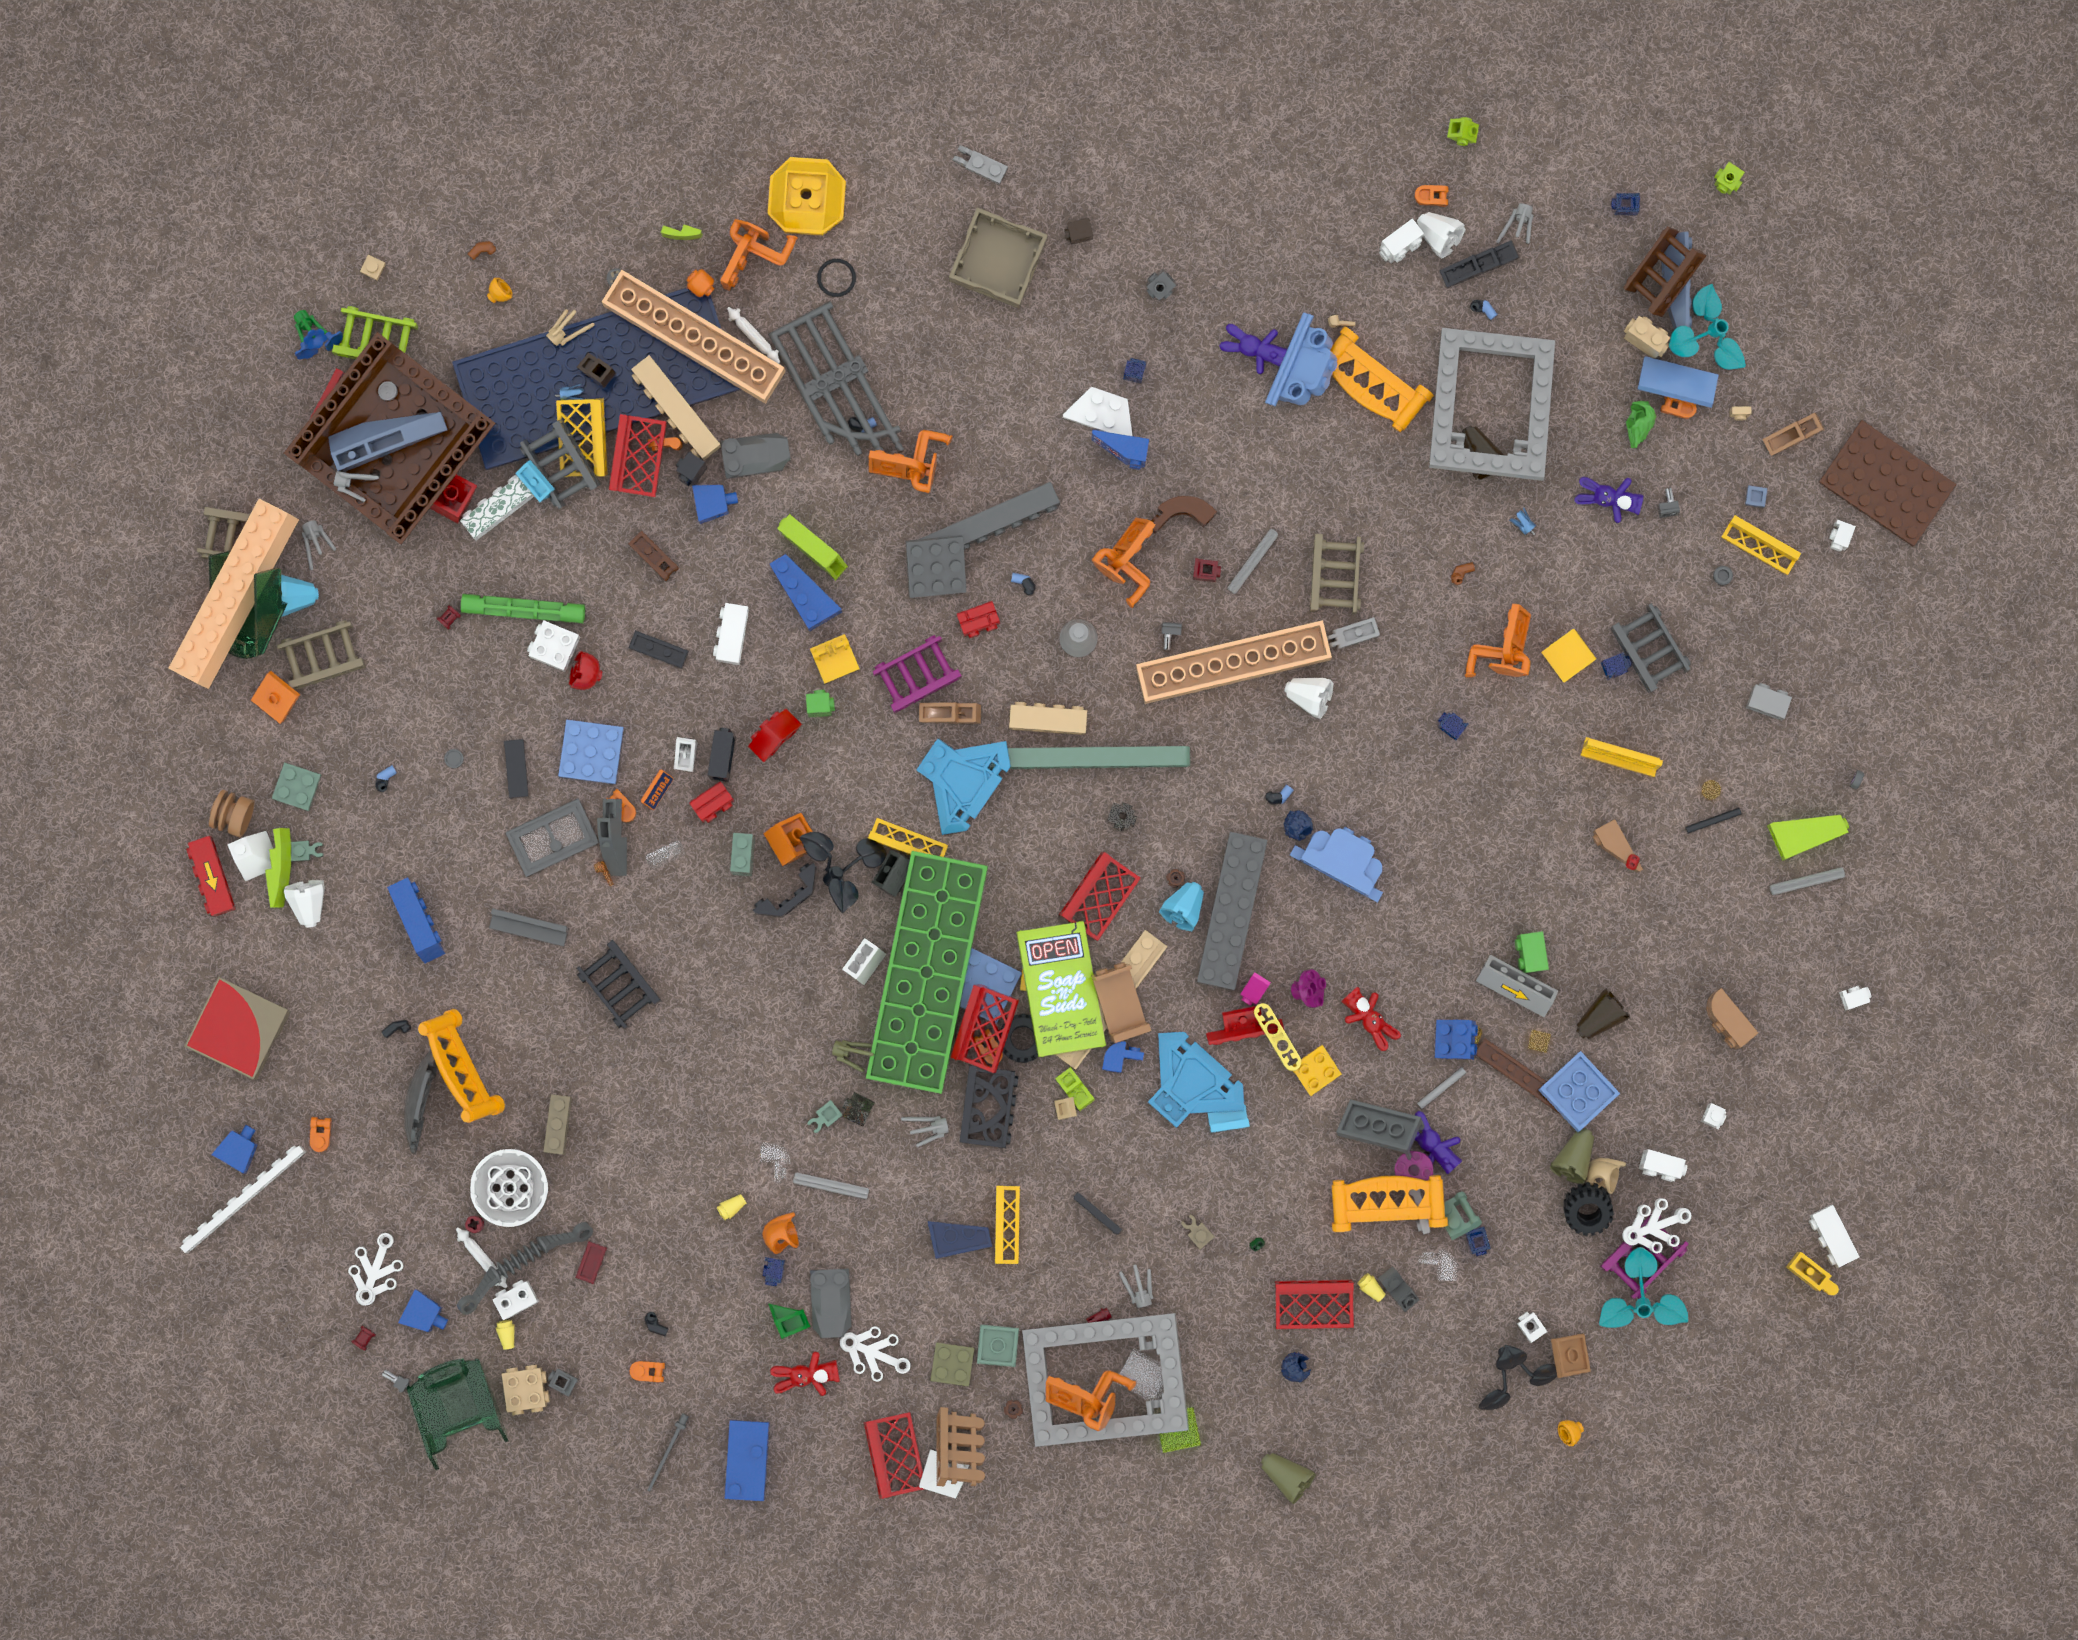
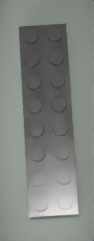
[1196,832,1268,991]

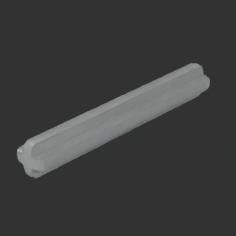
[1228,529,1278,594]
[1770,867,1845,895]
[793,1173,869,1199]

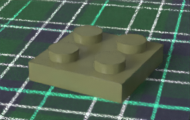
[931,1342,974,1386]

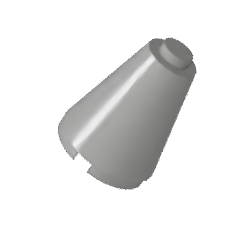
[1059,619,1098,657]

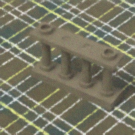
[197,507,275,567]
[1310,534,1364,615]
[277,620,366,690]

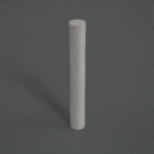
[1417,1067,1466,1109]

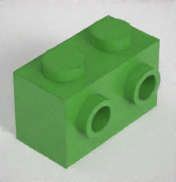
[806,690,835,718]
[1515,931,1549,973]

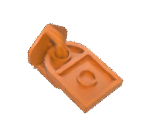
[720,219,798,291]
[869,430,953,493]
[1092,518,1155,608]
[1465,604,1531,677]
[1046,1371,1137,1431]

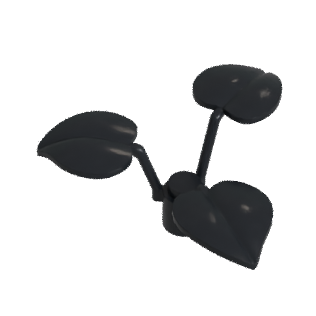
[799,832,886,913]
[1478,1345,1557,1410]

